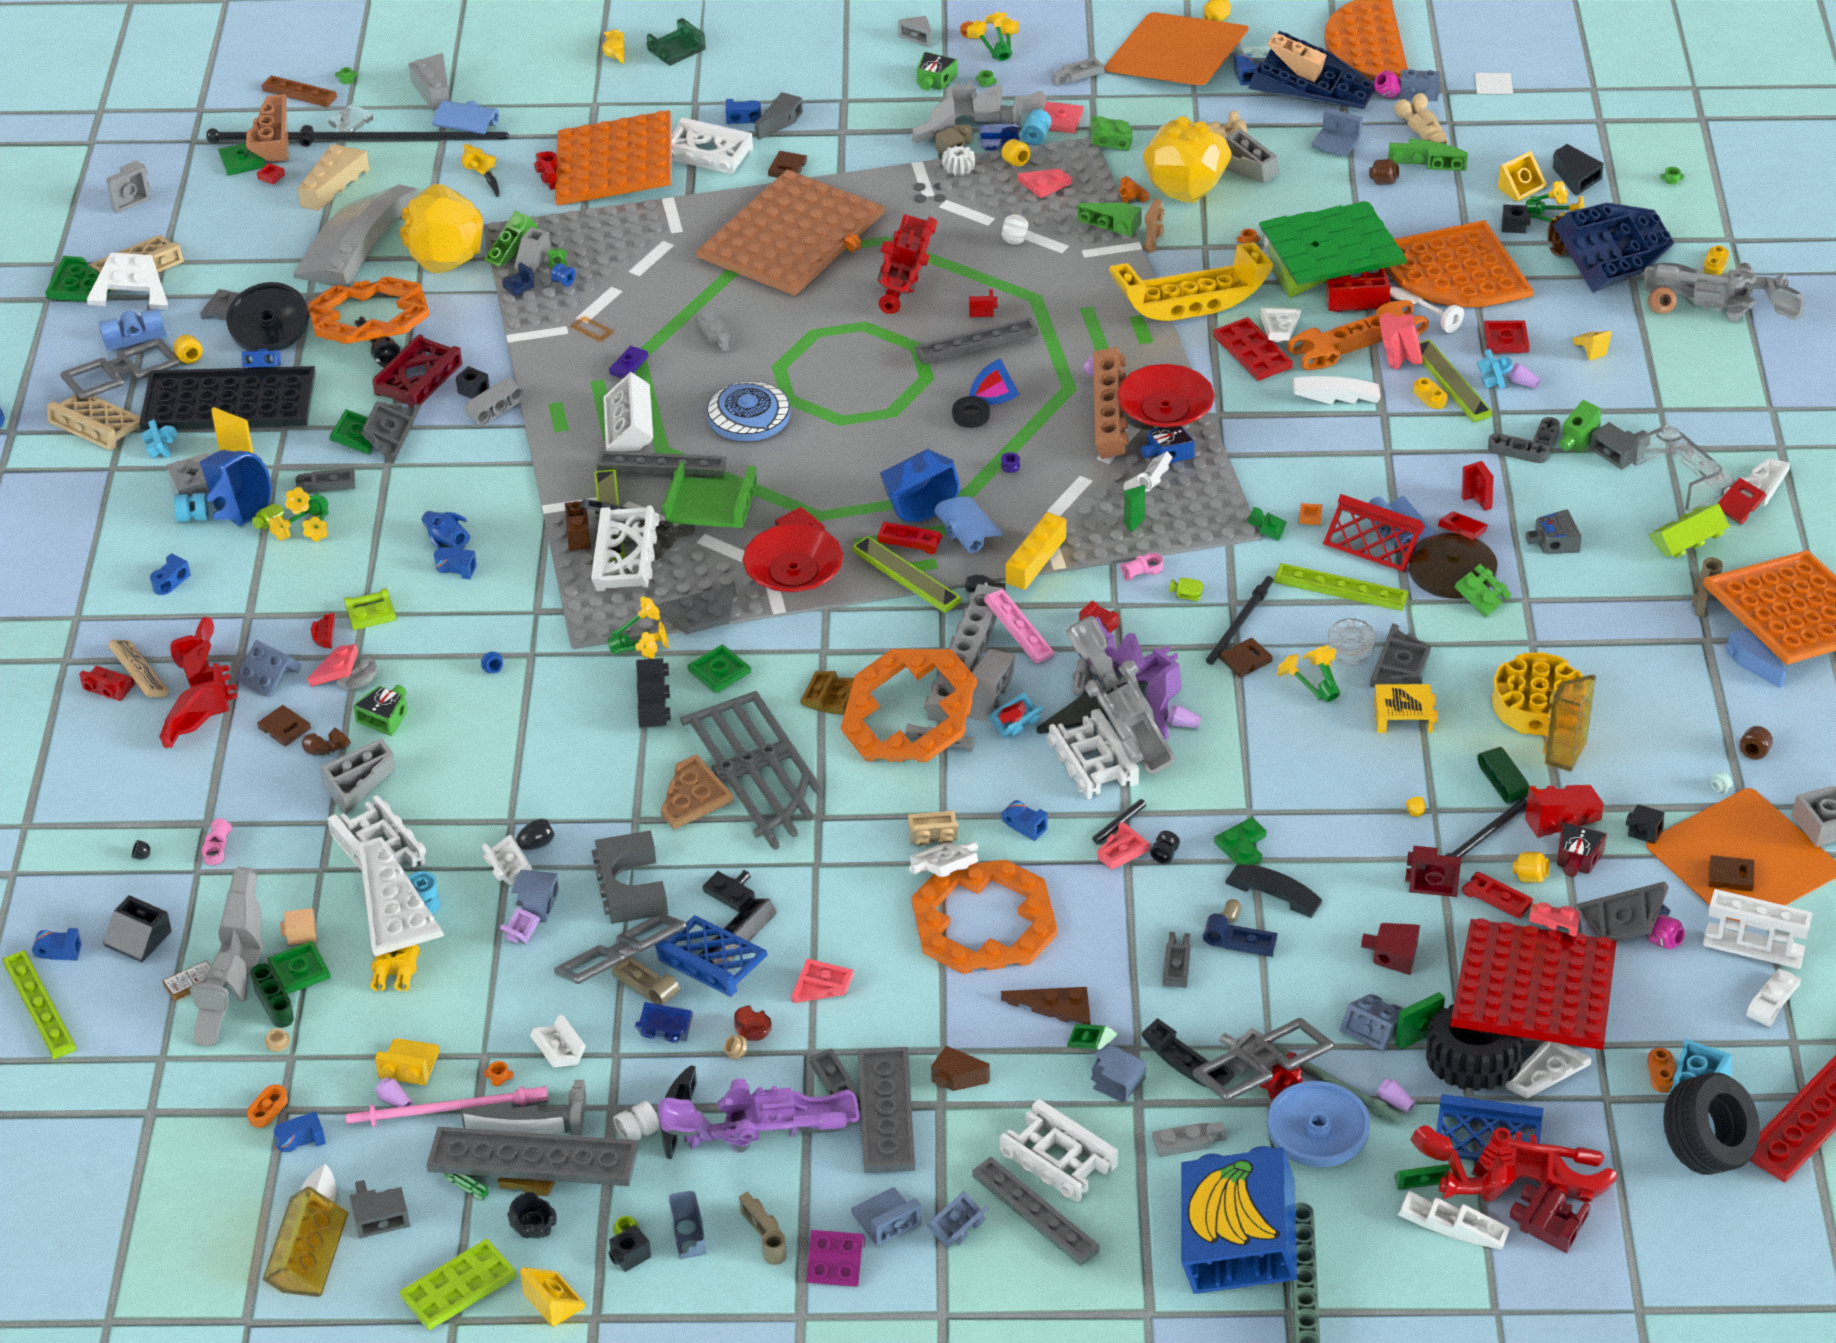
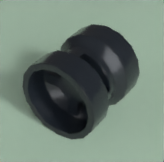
[1150,831,1180,864]

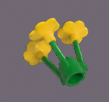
[967,12,1019,61]
[1525,181,1584,222]
[268,487,329,542]
[608,596,669,659]
[1277,645,1341,702]

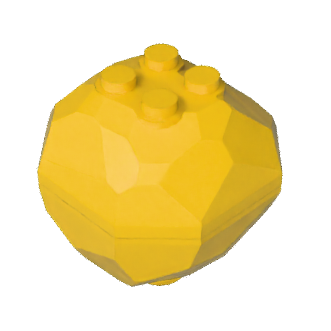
[1143,116,1231,203]
[399,184,483,273]

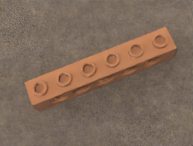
[1093,347,1129,459]

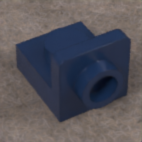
[502,262,534,297]

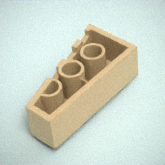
[298,144,369,211]

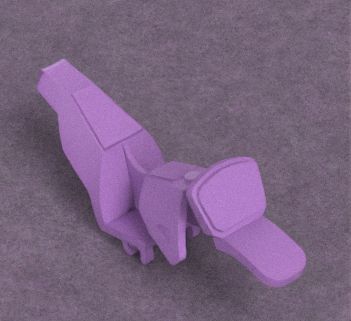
[1090,617,1182,740]

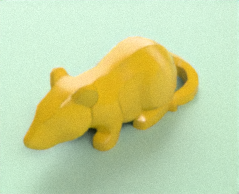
[602,29,625,64]

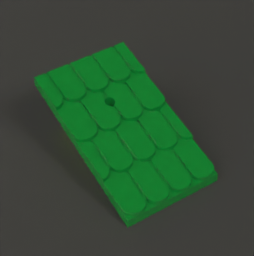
[1259,201,1407,298]

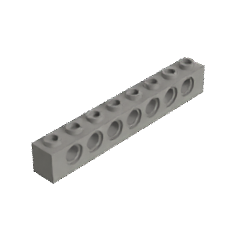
[924,584,1003,722]

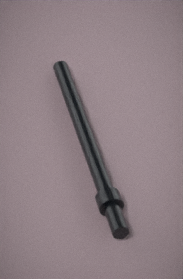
[1206,576,1274,665]
[1444,799,1527,857]

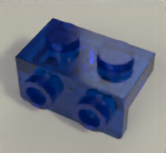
[980,123,1020,150]
[635,1002,693,1043]

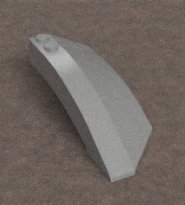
[294,184,417,287]

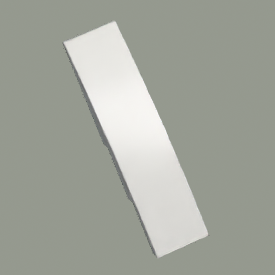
[1292,376,1381,405]
[1398,1191,1510,1250]

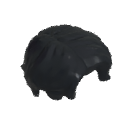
[507,1192,557,1239]

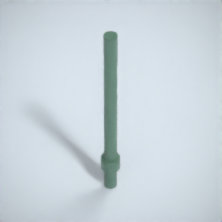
[1274,1044,1403,1124]

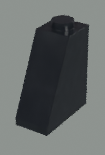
[1553,144,1604,196]

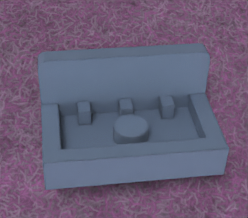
[1399,69,1440,101]
[926,1191,989,1248]

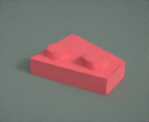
[1018,168,1072,198]
[307,644,358,686]
[1097,822,1150,870]
[1529,902,1580,937]
[791,959,854,1003]

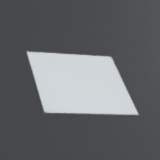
[1475,73,1513,94]

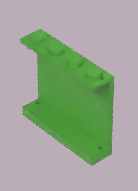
[662,461,757,528]

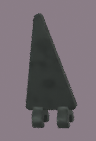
[1036,684,1109,734]

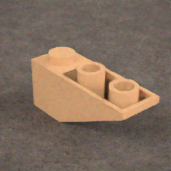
[1267,33,1327,83]

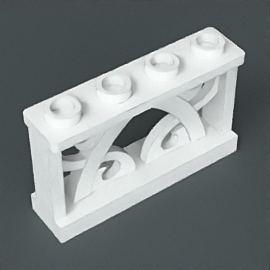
[672,117,753,175]
[591,505,659,591]

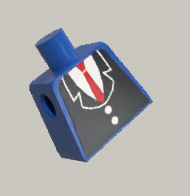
[1140,426,1195,464]

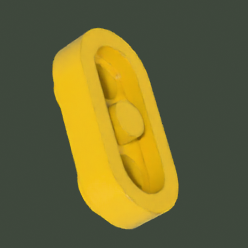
[1703,245,1729,276]
[1413,378,1448,409]

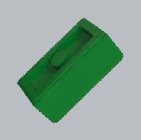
[1124,485,1145,532]
[1067,1024,1118,1050]
[1394,1164,1450,1190]

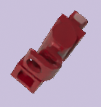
[1510,1182,1590,1253]

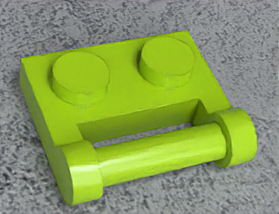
[344,588,396,630]

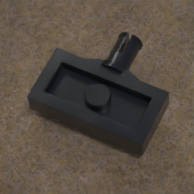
[702,870,755,912]

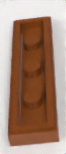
[262,75,337,107]

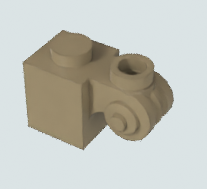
[935,124,973,155]

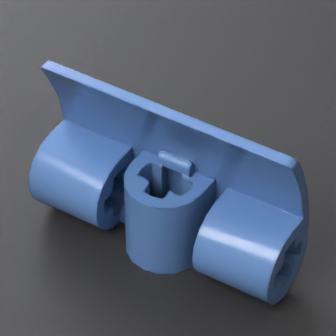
[432,100,499,134]
[98,308,167,351]
[1369,496,1435,551]
[934,497,1003,554]

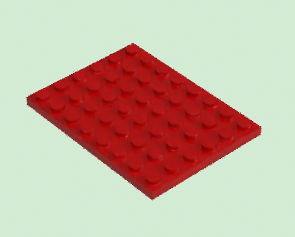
[1451,918,1617,1050]

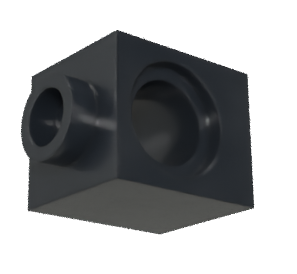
[1502,204,1531,234]
[456,366,490,399]
[1626,804,1665,844]
[608,1225,651,1272]

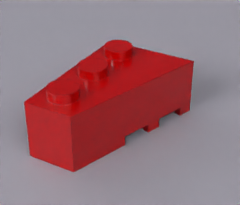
[1326,268,1390,312]
[1525,785,1604,838]

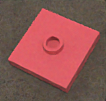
[1043,101,1084,134]

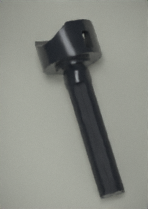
[355,316,400,368]

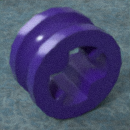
[1001,452,1020,473]

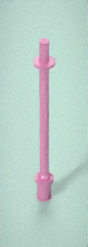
[346,1086,548,1127]

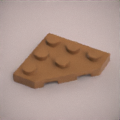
[661,754,733,830]

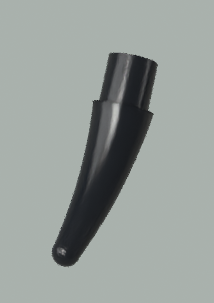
[484,171,500,197]

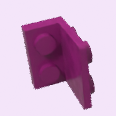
[806,1230,866,1287]

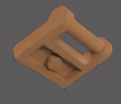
[1144,199,1165,253]

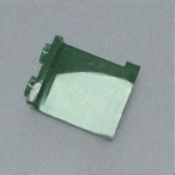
[646,18,706,66]

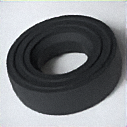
[952,396,990,428]

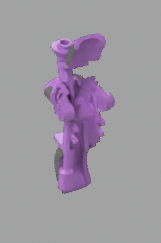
[658,1078,860,1153]

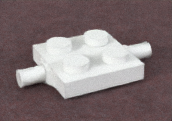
[909,841,978,877]

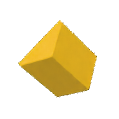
[1498,151,1548,202]
[211,407,253,453]
[520,1267,586,1327]

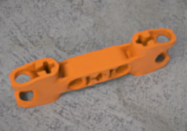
[1287,300,1429,370]

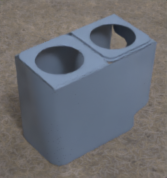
[511,870,559,922]
[1091,1043,1146,1103]
[669,1191,706,1259]

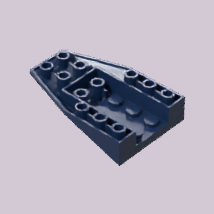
[1248,30,1375,109]
[1553,202,1674,293]

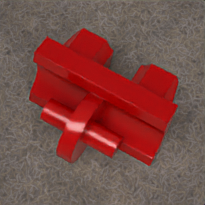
[1260,1052,1303,1099]

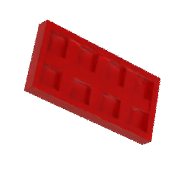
[1213,317,1293,381]

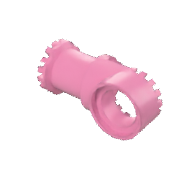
[1120,552,1163,581]
[202,818,232,865]

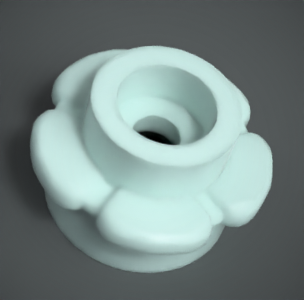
[1711,771,1733,794]

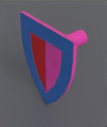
[969,358,1020,405]

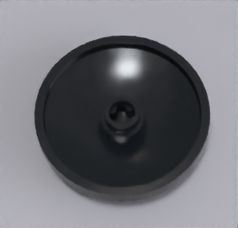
[226,282,309,351]

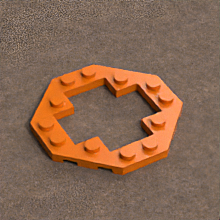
[307,276,430,344]
[840,649,978,762]
[911,859,1057,974]

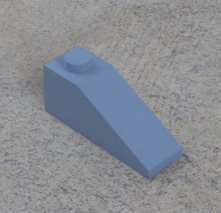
[1726,629,1787,688]

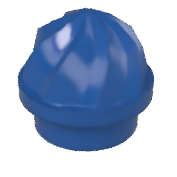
[481,651,503,673]

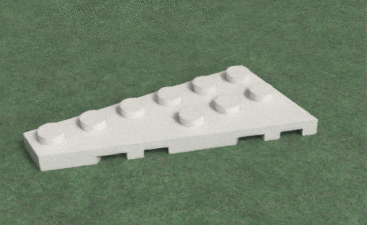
[359,837,445,956]

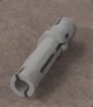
[905,723,975,752]

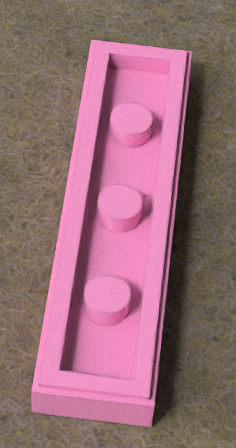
[984,589,1055,664]

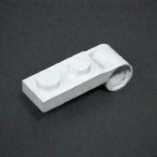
[1124,451,1173,493]
[1746,969,1801,1027]

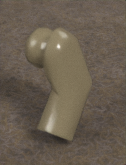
[1218,899,1241,923]

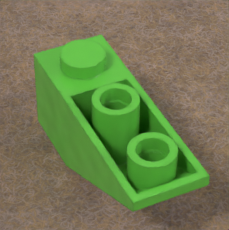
[1078,203,1142,237]
[484,210,539,267]

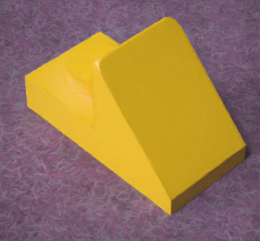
[1572,331,1611,360]

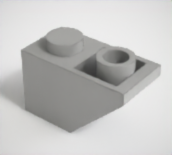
[515,227,550,272]

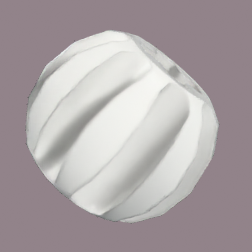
[1002,214,1029,244]

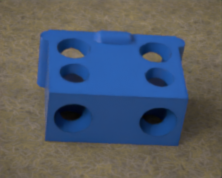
[242,349,281,367]

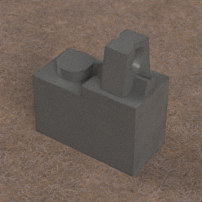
[1590,422,1650,470]
[350,1180,410,1239]

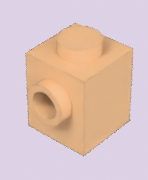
[280,908,317,946]

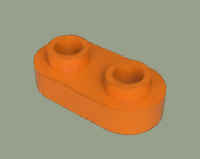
[1647,1048,1676,1093]
[247,1084,288,1128]

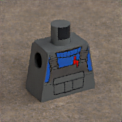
[1526,509,1582,554]

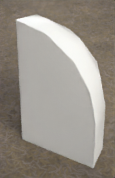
[296,1164,337,1211]

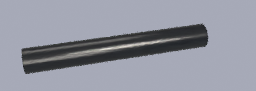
[1092,799,1146,844]

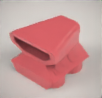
[1379,313,1423,370]

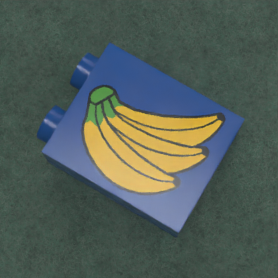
[1181,1146,1297,1294]

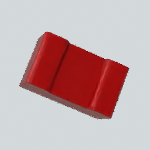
[1079,601,1119,634]

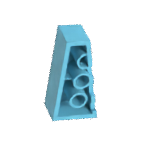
[1670,1039,1732,1092]

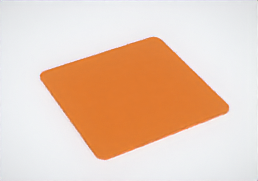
[1104,12,1249,85]
[1646,788,1836,927]

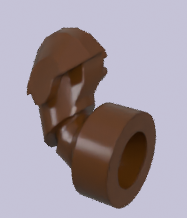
[302,727,351,755]

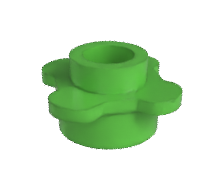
[335,67,358,84]
[975,70,997,87]
[1660,167,1684,185]
[547,248,568,268]

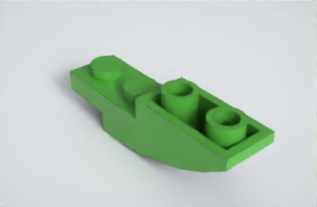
[1388,139,1468,171]

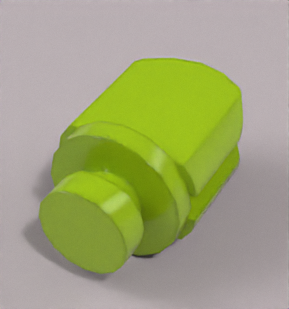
[252,504,284,530]
[1168,577,1203,602]

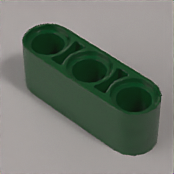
[1477,747,1529,804]
[250,963,294,1028]

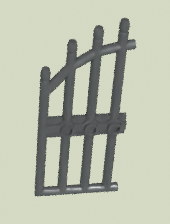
[680,691,822,850]

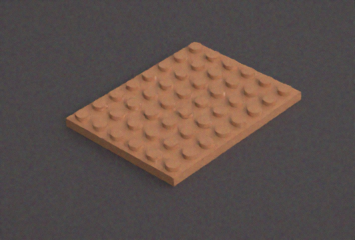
[696,169,885,296]

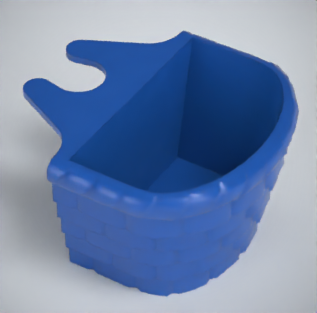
[880,448,961,523]
[200,450,272,527]

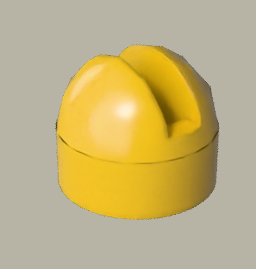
[1406,797,1426,817]

